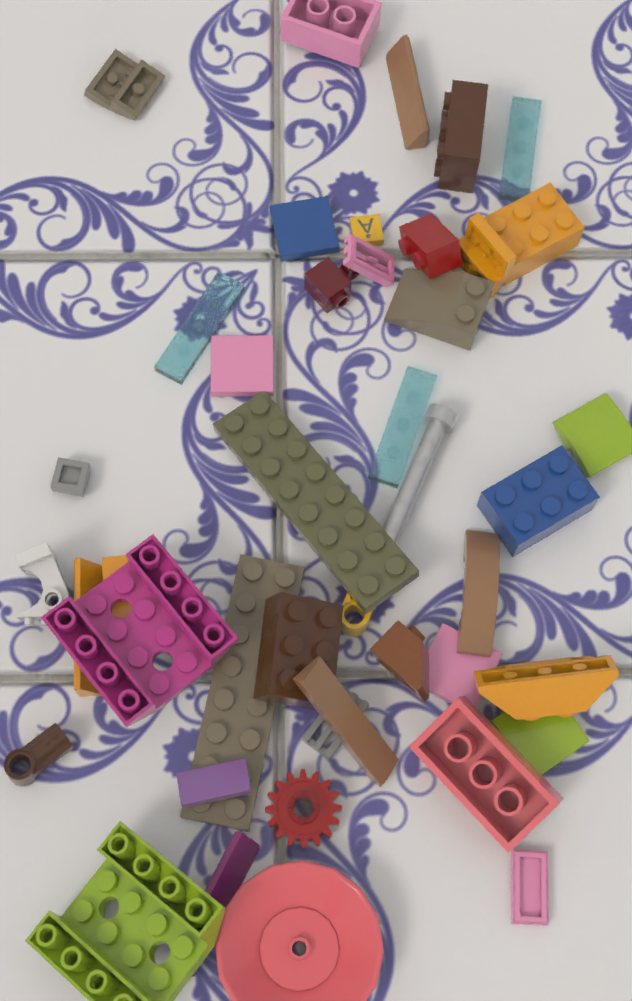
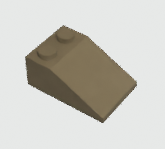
[384,268,494,351]

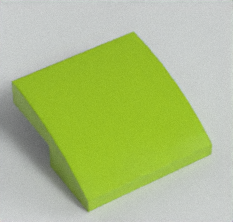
[552,393,632,477]
[490,711,589,775]

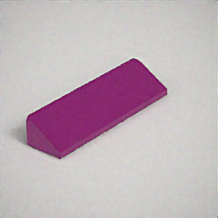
[192,830,260,977]

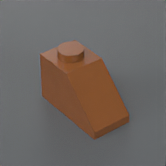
[370,620,429,703]

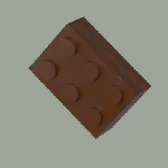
[434,80,488,193]
[253,592,343,710]

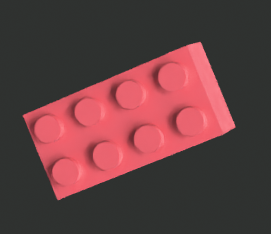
[409,695,564,853]

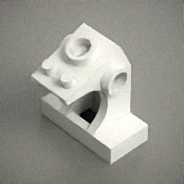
[14,542,71,626]

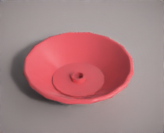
[215,860,384,1001]

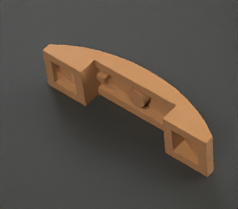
[457,530,499,657]

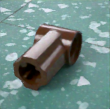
[4,723,74,787]

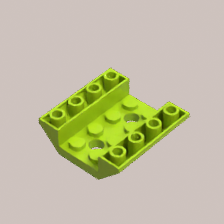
[25,821,226,1001]

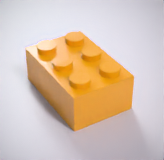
[484,182,585,286]

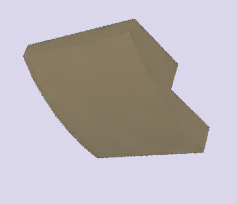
[84,49,166,120]

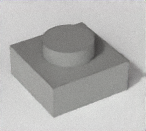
[50,457,91,497]

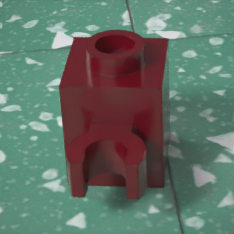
[304,257,359,313]

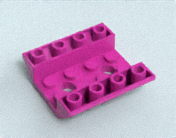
[41,534,239,727]

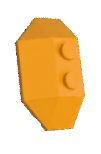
[473,655,619,721]

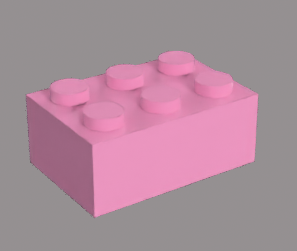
[280,0,382,68]

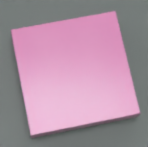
[211,335,274,397]
[428,623,503,707]

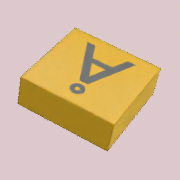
[349,214,384,246]

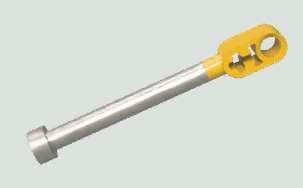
[341,403,458,637]

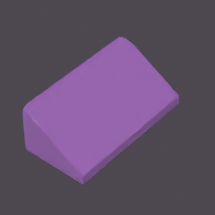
[176,758,252,809]

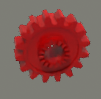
[265,769,342,850]

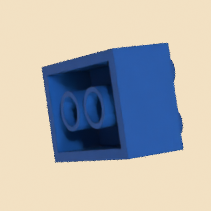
[477,445,600,557]

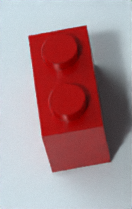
[398,213,463,279]

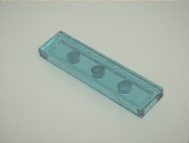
[498,96,541,201]
[154,271,245,385]
[368,366,437,489]

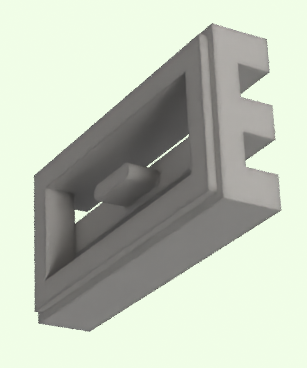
[302,684,370,760]

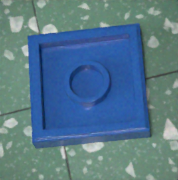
[269,196,339,262]

